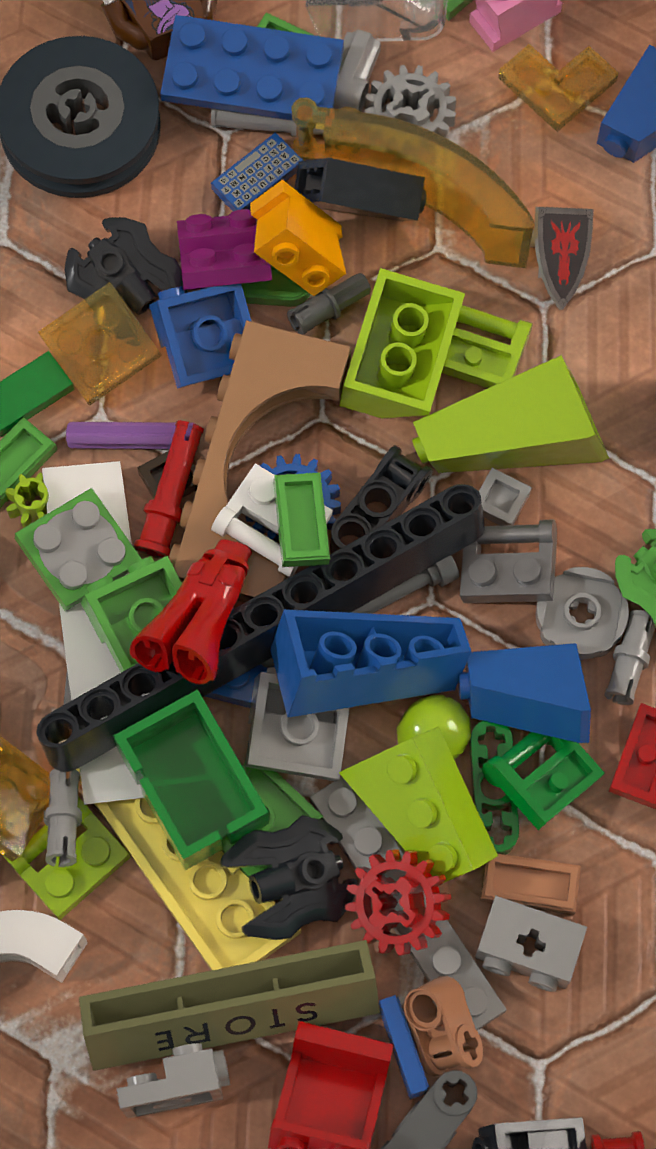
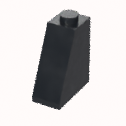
[294,158,427,221]

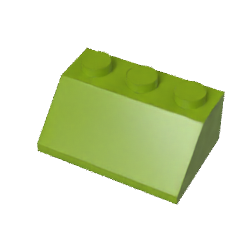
[339,268,465,418]

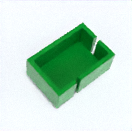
[113,689,269,871]

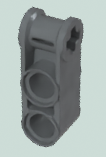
[381,1070,477,1149]

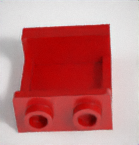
[268,1021,394,1149]

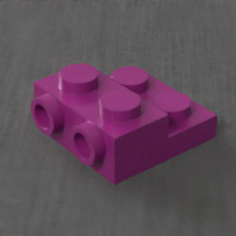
[177,209,272,290]

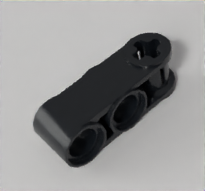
[330,445,433,554]

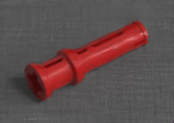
[132,420,204,558]

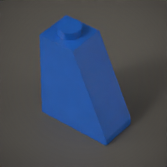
[596,45,656,163]
[458,643,591,743]

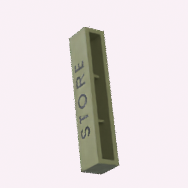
[79,940,380,1071]

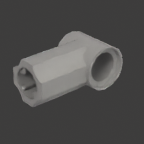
[333,29,381,118]

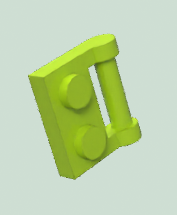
[442,305,533,388]
[3,796,131,920]

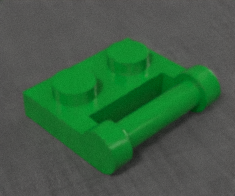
[482,732,605,831]

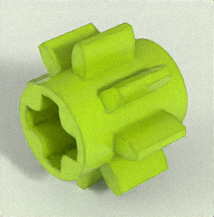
[5,472,49,528]

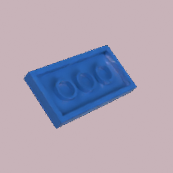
[160,15,344,126]

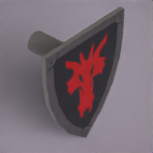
[519,207,594,310]

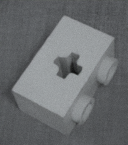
[475,896,587,992]

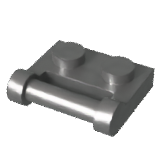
[460,519,557,603]

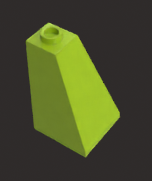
[412,355,609,473]

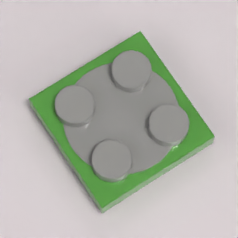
[14,488,142,612]

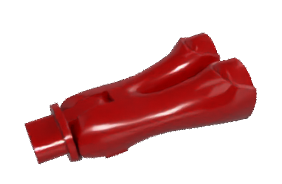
[130,539,252,684]

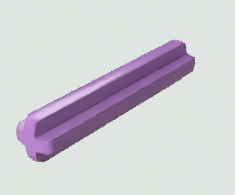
[66,422,195,449]

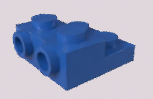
[149,284,252,389]

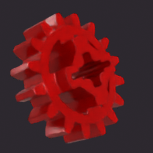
[345,849,452,956]

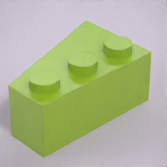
[339,726,498,883]

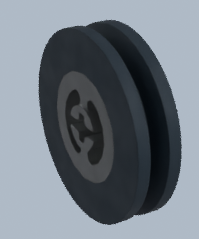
[0,36,161,198]

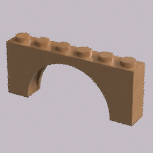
[169,320,351,603]

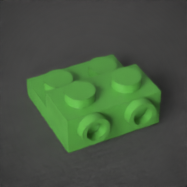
[81,556,182,672]

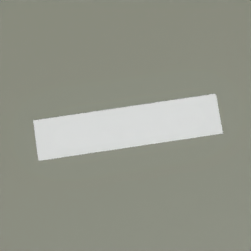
[42,461,149,805]

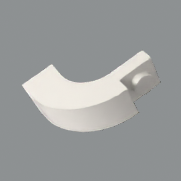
[0,910,88,983]

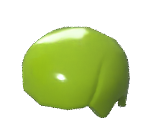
[396,695,471,760]

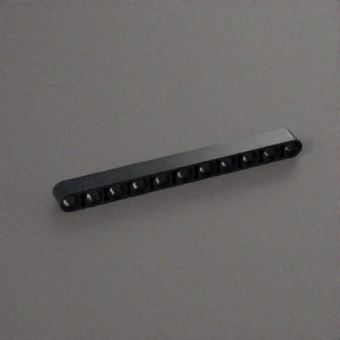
[36,484,485,772]

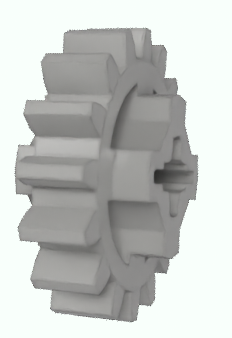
[364,65,456,156]

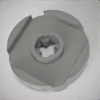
[535,567,629,659]

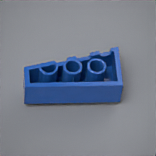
[270,609,471,718]

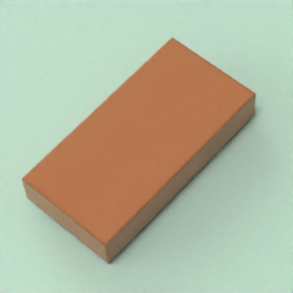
[480,853,581,915]

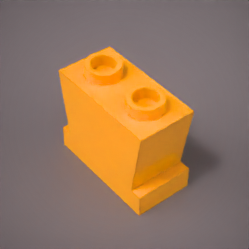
[250,180,346,296]

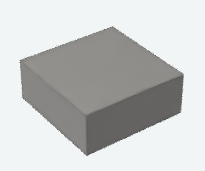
[479,468,532,526]

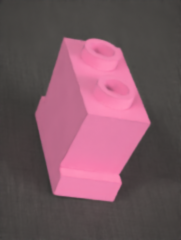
[469,0,562,52]

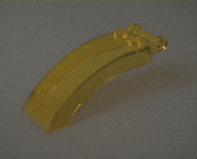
[292,98,534,268]

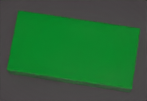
[0,351,75,437]

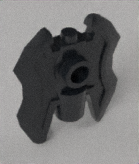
[64,217,188,346]
[220,815,358,940]

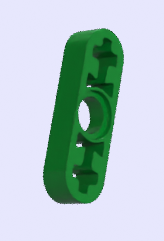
[469,721,519,855]

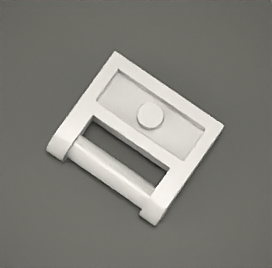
[211,464,333,577]

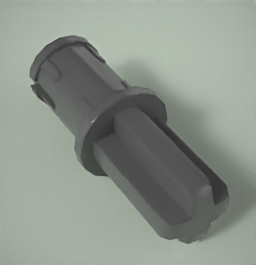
[287,273,371,335]

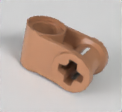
[403,976,483,1077]

